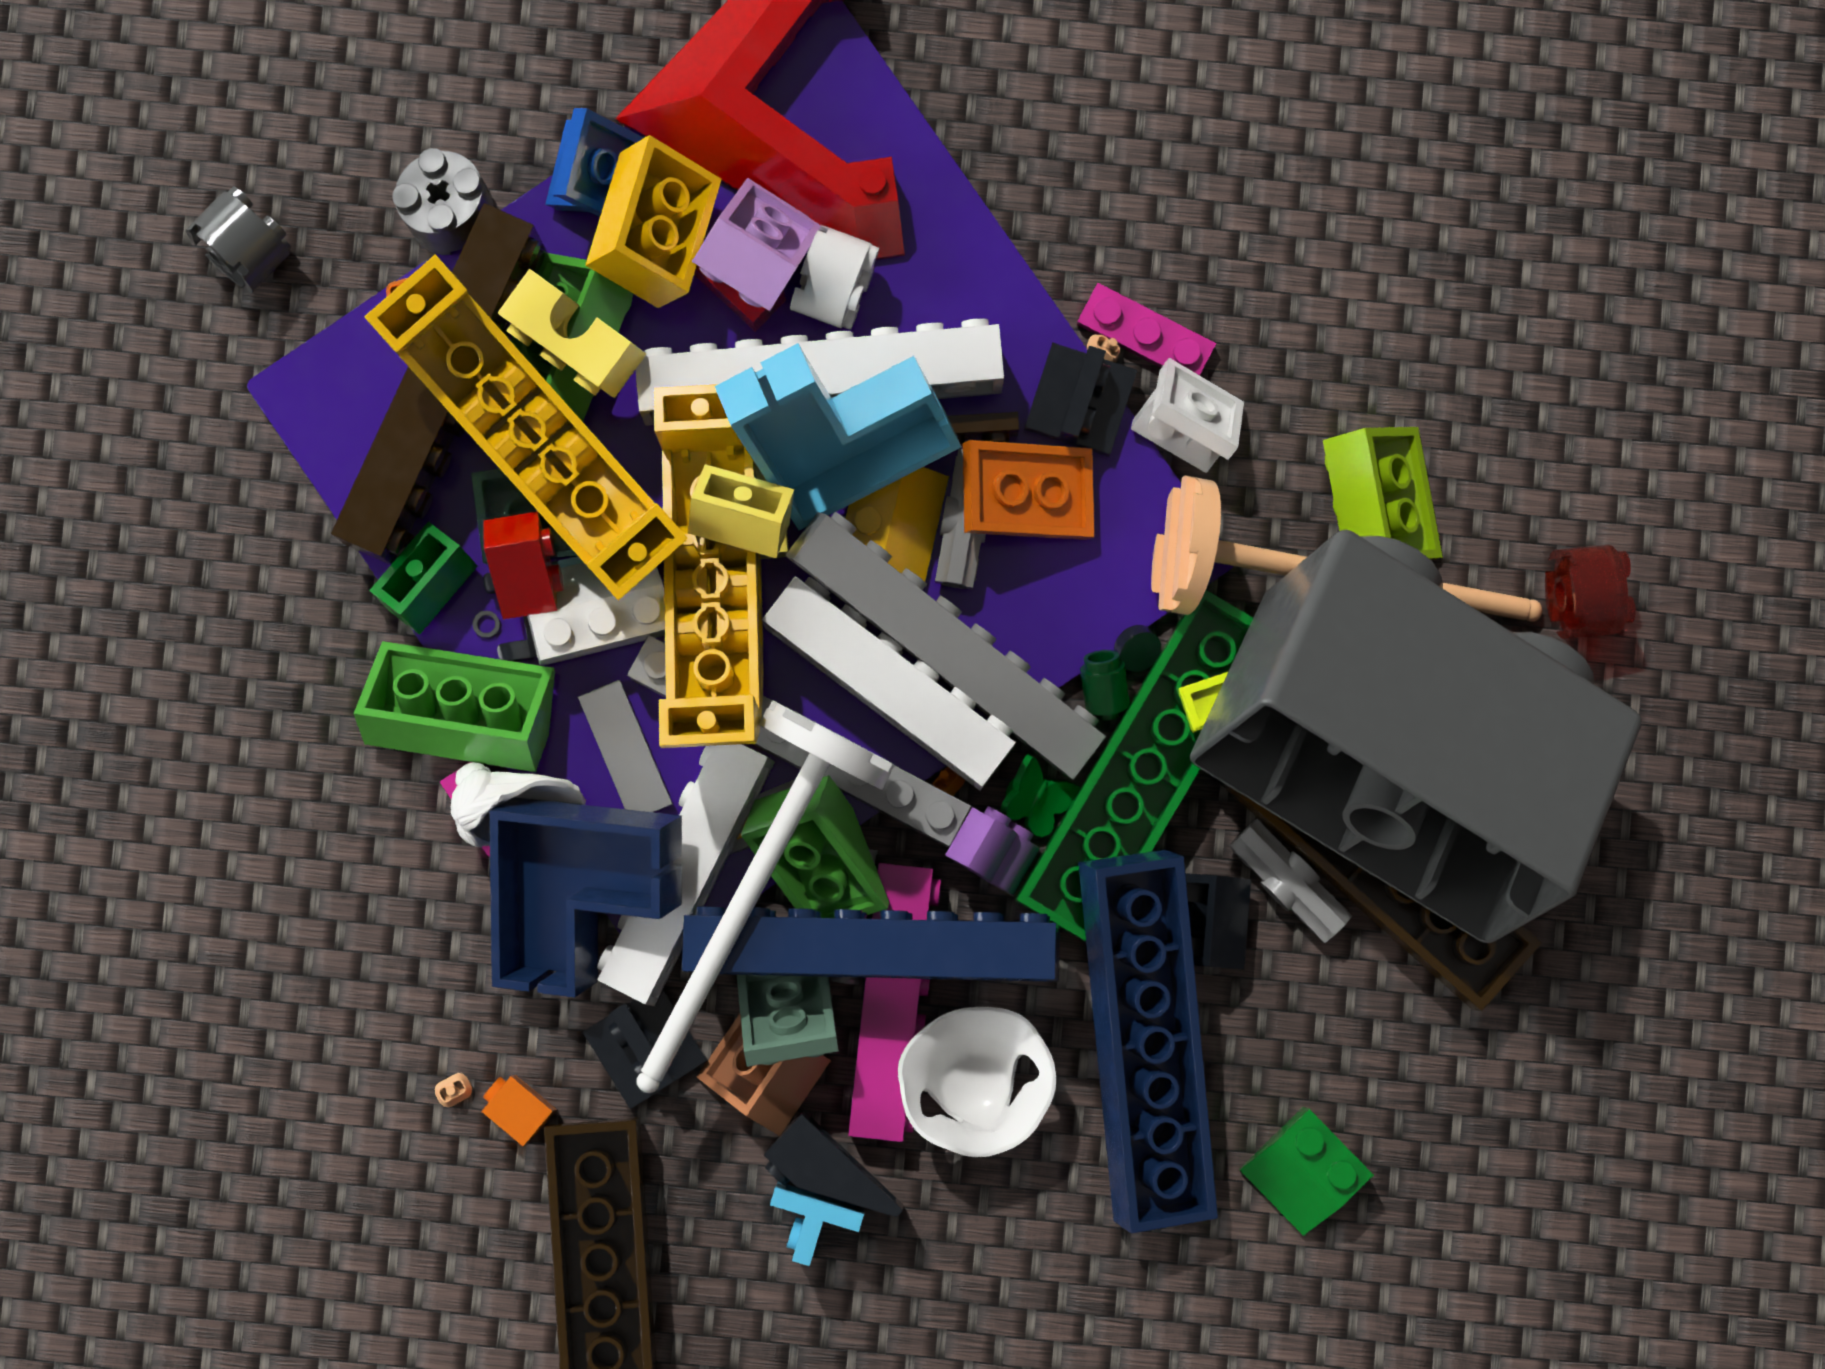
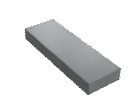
[578,680,673,813]

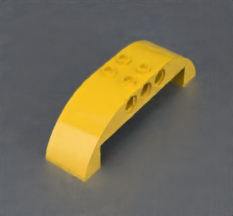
[364,254,688,601]
[654,384,763,748]

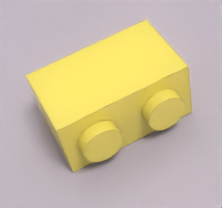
[688,464,794,559]

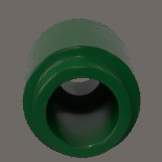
[1080,650,1130,720]

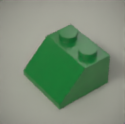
[1239,1107,1374,1236]

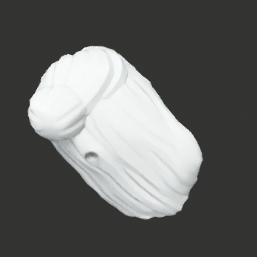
[450,762,586,848]

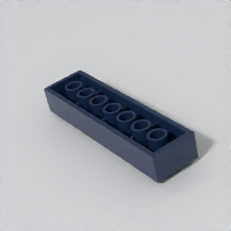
[1078,850,1218,1234]
[682,907,1060,982]

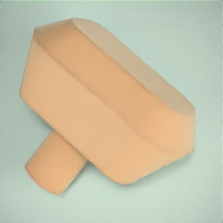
[1087,334,1120,363]
[435,1073,472,1107]

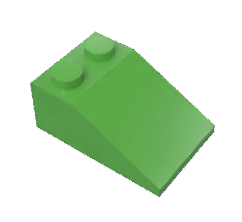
[741,775,889,918]

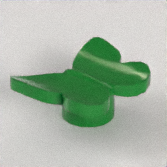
[1000,755,1080,837]

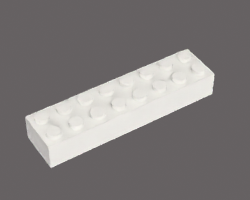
[636,319,1004,426]

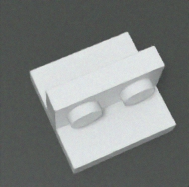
[1131,358,1244,473]

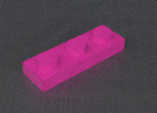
[1076,283,1216,376]

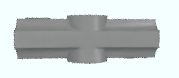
[935,449,986,590]
[1229,819,1352,943]

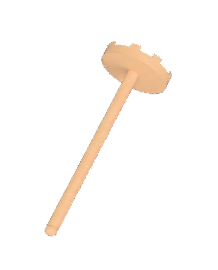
[1151,475,1542,622]

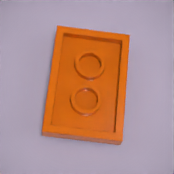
[963,440,1094,540]

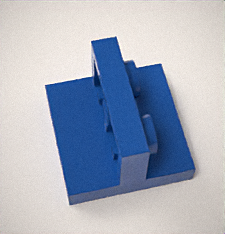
[545,108,644,217]

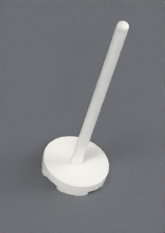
[637,700,894,1093]

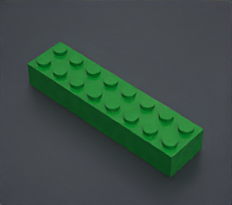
[1014,590,1253,943]

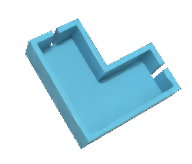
[714,343,962,530]

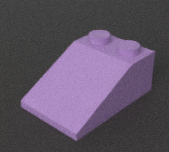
[692,178,821,311]

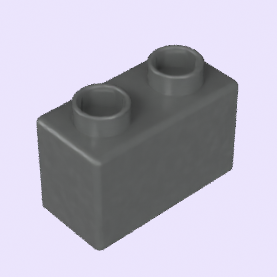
[1190,529,1642,943]

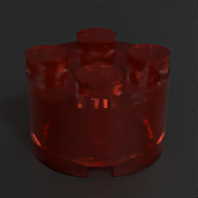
[1545,544,1636,639]

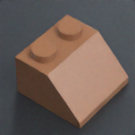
[697,1013,831,1136]

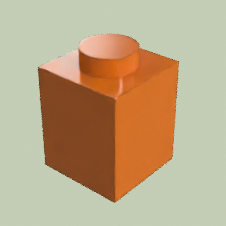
[481,1075,557,1147]

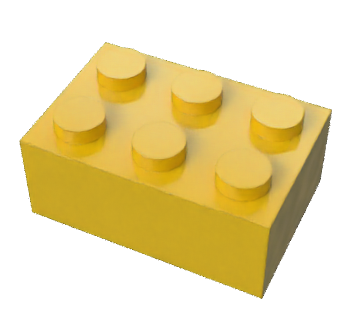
[585,135,722,308]

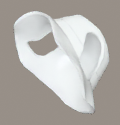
[898,1007,1056,1157]

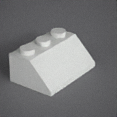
[527,562,665,666]

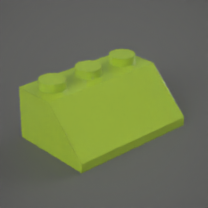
[1323,427,1443,560]

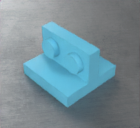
[770,1181,865,1266]

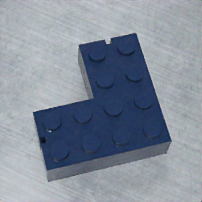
[490,797,682,998]

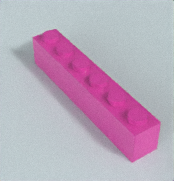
[848,863,941,1142]

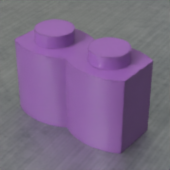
[945,806,1040,896]

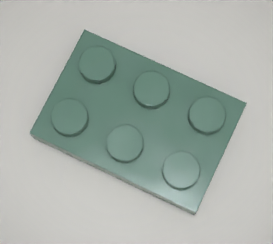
[737,975,839,1067]

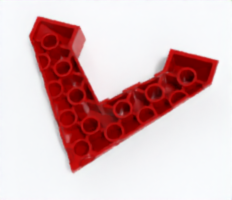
[615,0,905,260]

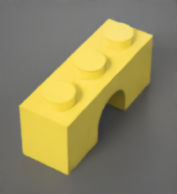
[498,269,646,398]

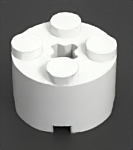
[790,225,879,330]

